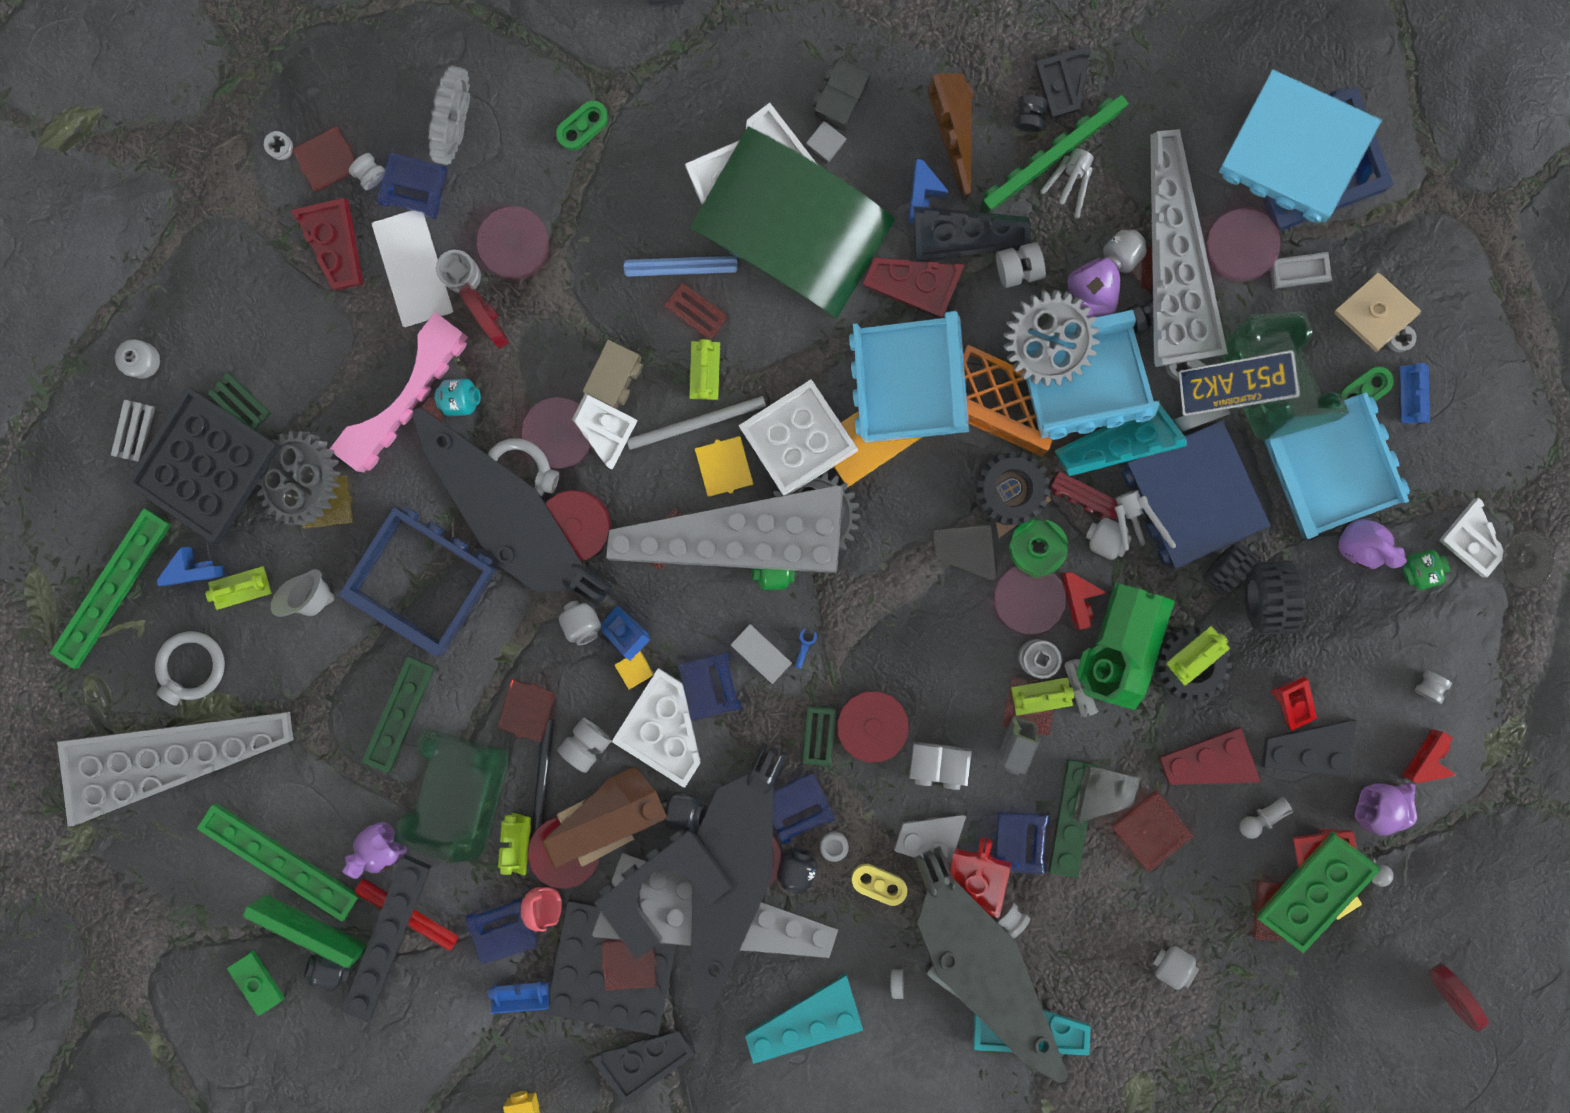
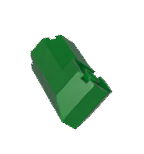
[1076,583,1175,710]

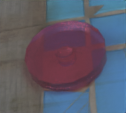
[477,206,550,279]
[1206,208,1281,282]
[522,397,592,469]
[994,567,1066,634]

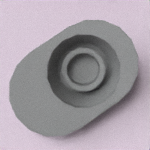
[271,569,335,617]

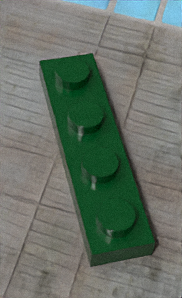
[362,656,436,773]
[1048,759,1097,878]

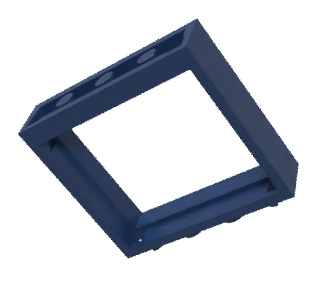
[1262,87,1394,233]
[338,506,497,657]

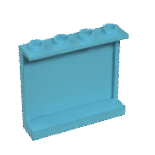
[1219,70,1382,223]
[1026,310,1160,440]
[849,311,969,443]
[1261,393,1410,539]

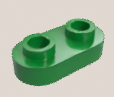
[556,101,608,151]
[1337,367,1394,402]

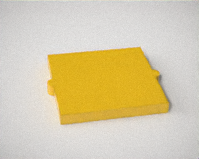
[695,436,753,497]

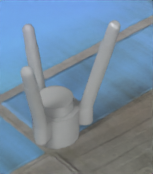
[1040,148,1094,218]
[1115,490,1176,551]

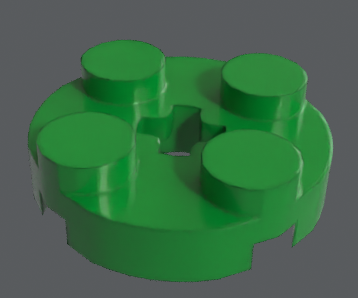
[1009,519,1068,578]

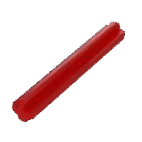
[355,879,458,950]

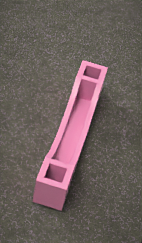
[330,312,468,473]

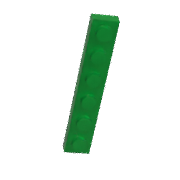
[980,95,1129,213]
[50,508,172,669]
[197,803,360,922]

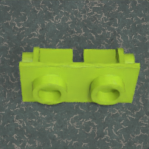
[689,339,720,400]
[205,566,272,610]
[1166,626,1230,686]
[1011,677,1074,716]
[497,813,531,875]

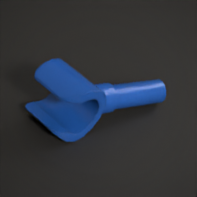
[795,629,817,669]

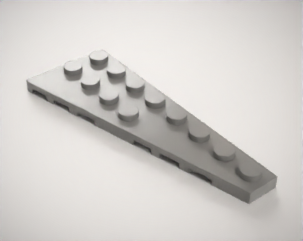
[1150,129,1228,367]
[606,486,843,573]
[592,853,838,958]

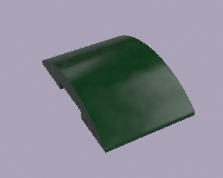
[689,126,895,319]

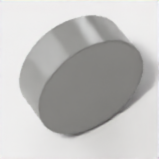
[820,831,849,862]
[891,969,904,999]

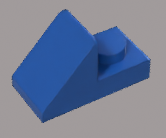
[908,159,948,223]
[157,547,225,586]
[601,606,650,661]

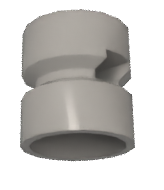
[996,242,1046,288]
[436,249,481,293]
[1018,639,1062,679]
[557,718,612,773]

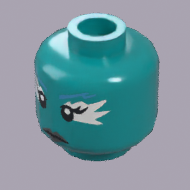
[435,378,481,416]

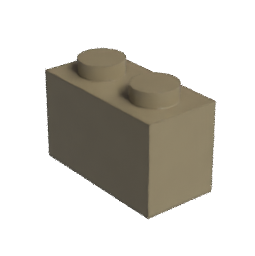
[582,340,643,409]

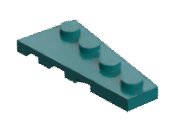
[1055,403,1187,476]
[745,973,863,1064]
[973,1010,1091,1055]

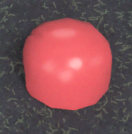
[520,887,562,932]

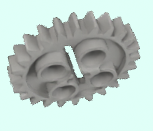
[429,66,470,165]
[1003,290,1100,386]

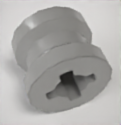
[349,153,386,190]
[1414,670,1452,704]
[994,902,1030,939]

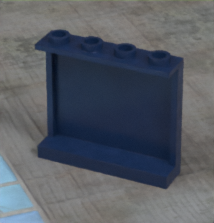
[1122,420,1271,569]

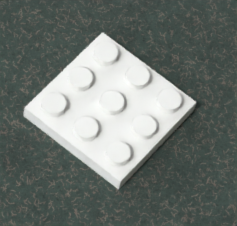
[739,379,858,496]

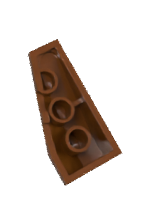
[927,73,974,201]
[543,767,667,868]

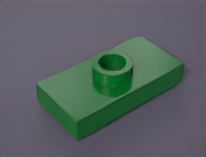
[227,951,285,1016]

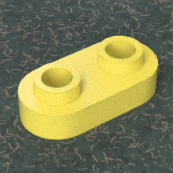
[852,864,907,906]

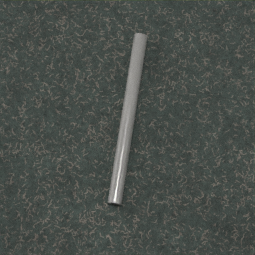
[627,396,766,450]

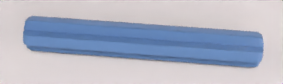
[624,256,738,276]

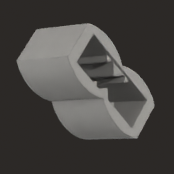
[909,742,972,790]

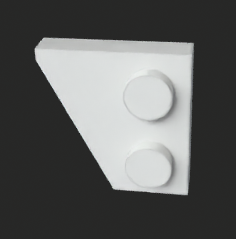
[572,393,638,469]
[1439,498,1506,578]

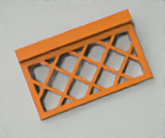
[963,345,1053,457]

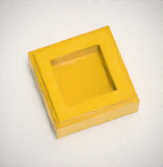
[615,651,654,689]

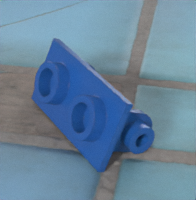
[1399,363,1430,423]
[488,981,550,1014]

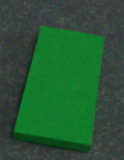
[1256,831,1381,953]
[243,894,368,968]

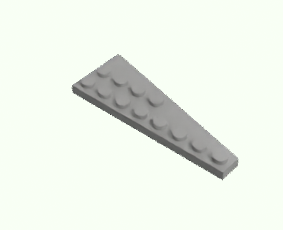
[57,712,293,827]

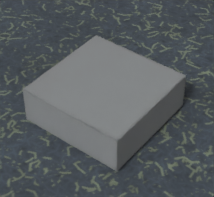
[806,121,846,163]

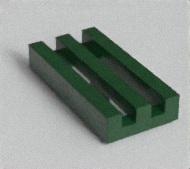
[207,373,271,430]
[802,706,836,766]

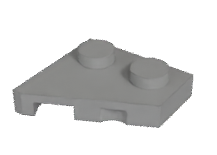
[894,814,966,867]

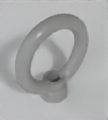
[488,438,559,497]
[155,631,225,706]

